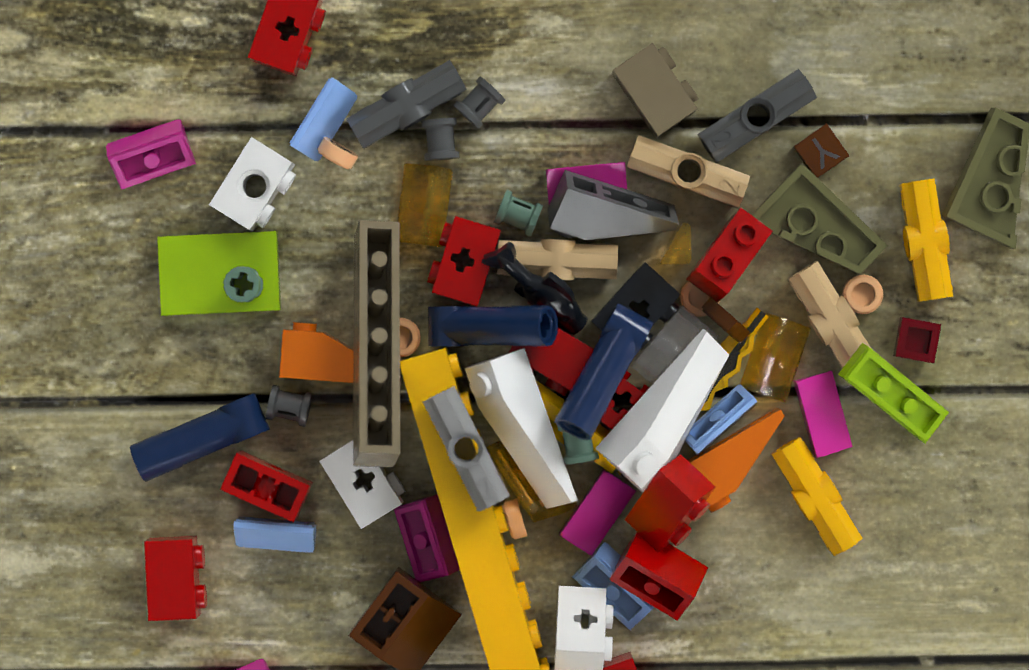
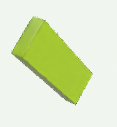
[838,343,949,444]

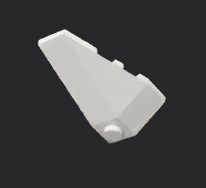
[595,329,729,493]
[465,348,577,509]

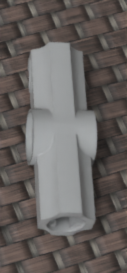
[423,386,510,512]

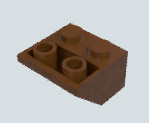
[348,567,462,670]

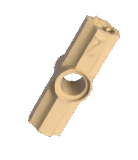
[626,135,750,208]
[497,239,618,281]
[788,261,871,368]

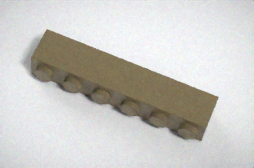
[353,220,400,467]

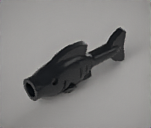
[482,242,588,335]

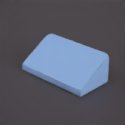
[290,77,357,161]
[685,384,757,455]
[233,516,317,553]
[572,542,654,630]

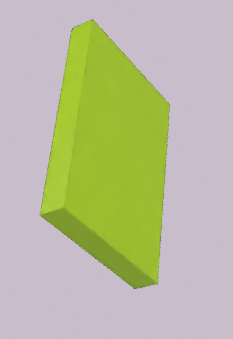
[157,231,281,316]

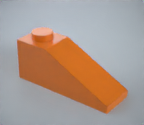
[279,322,401,385]
[688,408,785,513]

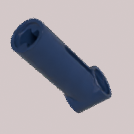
[555,303,654,440]
[428,305,558,347]
[130,393,270,482]

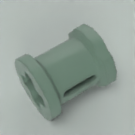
[493,190,543,237]
[224,266,263,302]
[557,425,599,465]

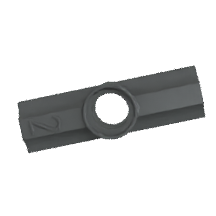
[346,60,467,149]
[698,69,817,163]

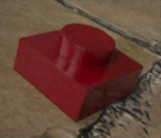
[893,317,942,363]

